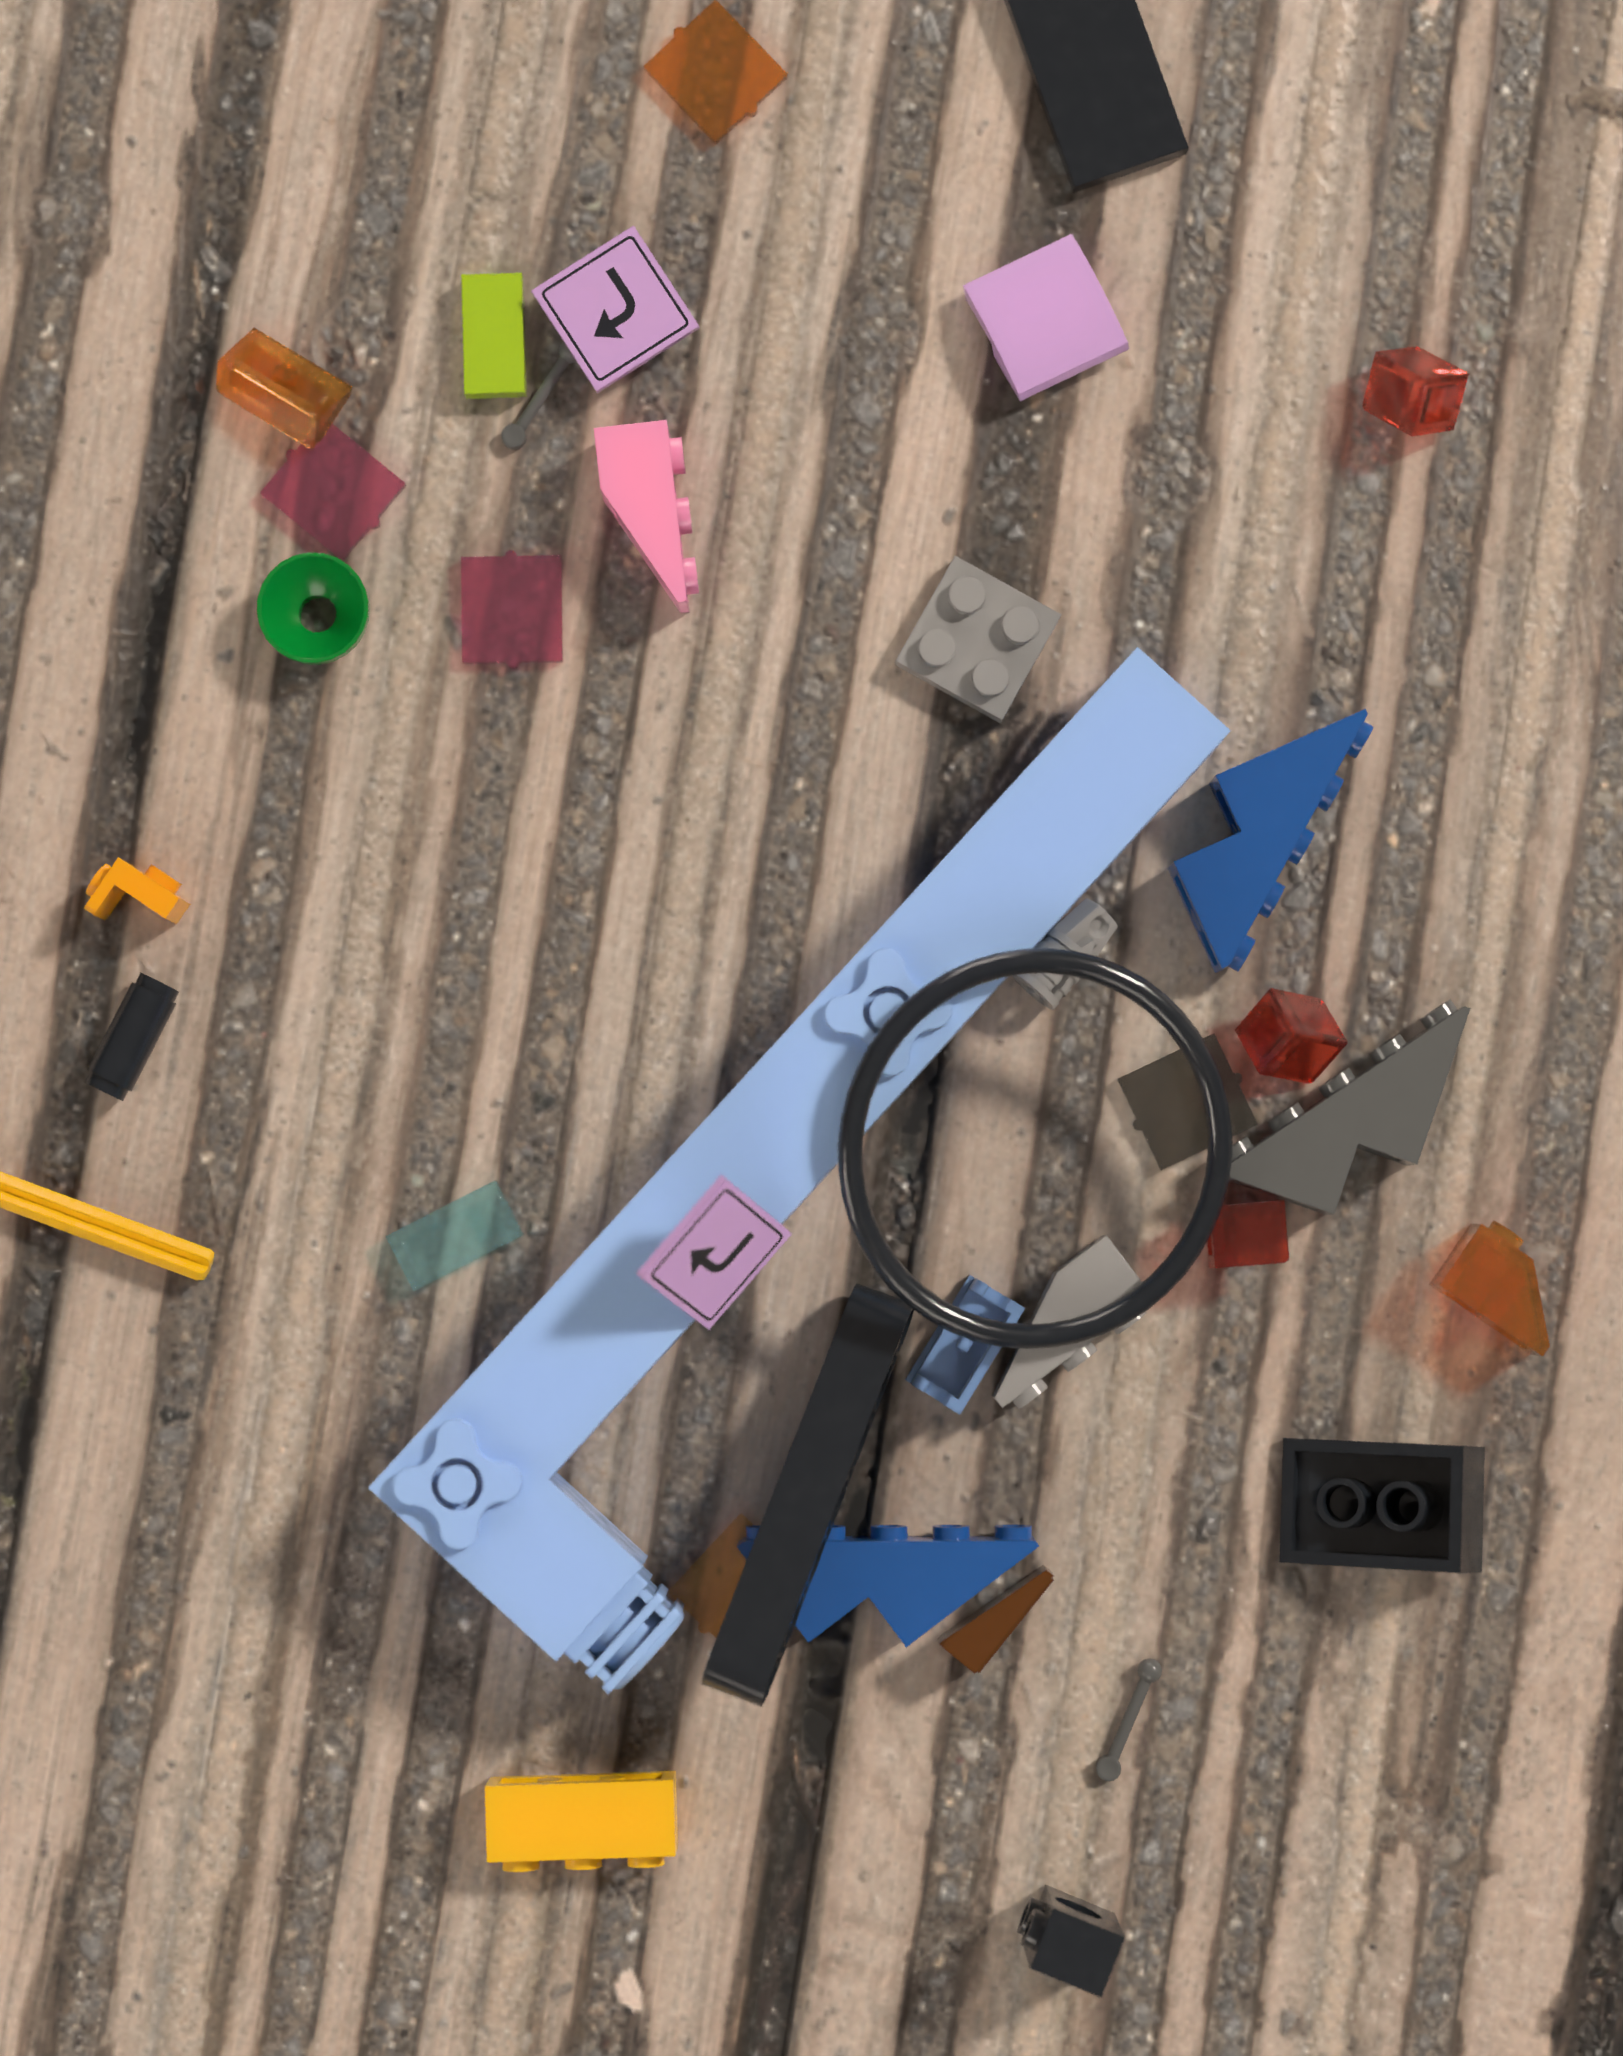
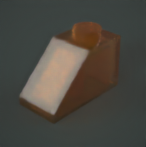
[1429,1221,1550,1357]

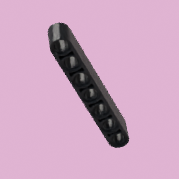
[702,1283,914,1707]

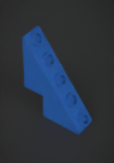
[1168,709,1374,973]
[737,1524,1039,1648]

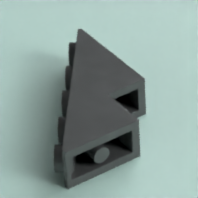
[1229,999,1471,1215]

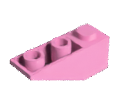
[594,420,699,613]

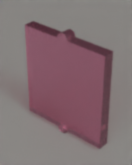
[260,417,407,561]
[461,550,563,669]

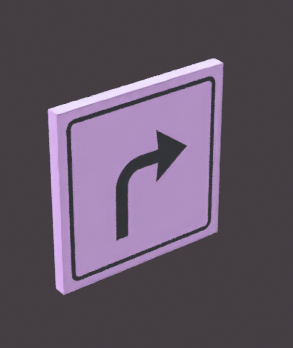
[531,225,700,394]
[636,1174,792,1330]

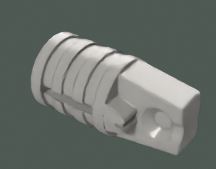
[1013,898,1118,1010]

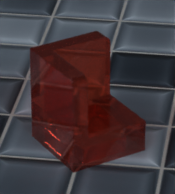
[1362,347,1469,437]
[1235,988,1348,1084]
[1206,1200,1289,1268]

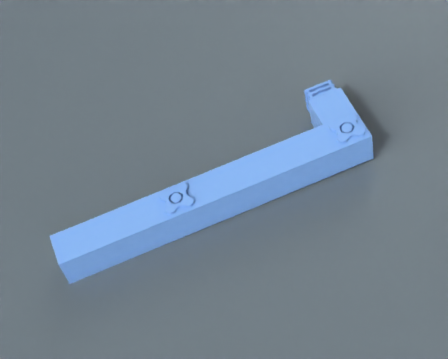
[368,647,1231,1694]

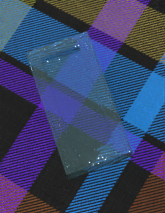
[385,1180,525,1291]

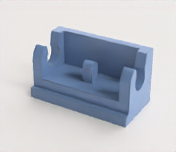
[905,1275,1025,1415]

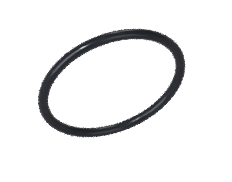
[838,948,1233,1349]

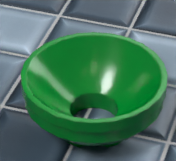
[257,552,370,665]

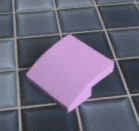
[963,234,1129,401]

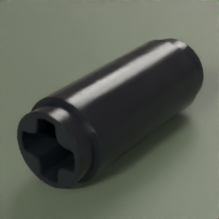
[84,972,179,1101]

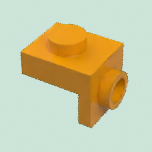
[84,857,190,924]

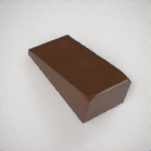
[938,1565,1054,1674]

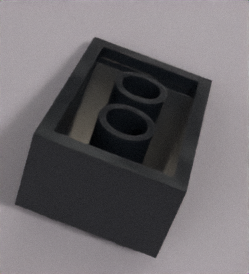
[1279,1438,1485,1573]

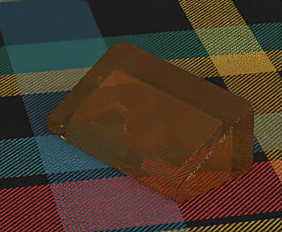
[216,327,353,449]

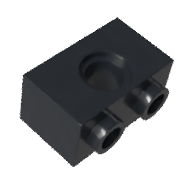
[1017,1885,1125,1998]

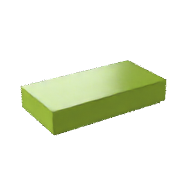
[461,273,527,399]

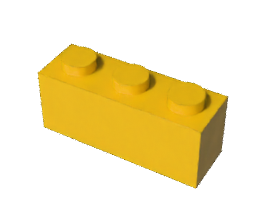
[485,1771,678,1872]

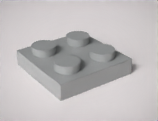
[895,556,1062,724]

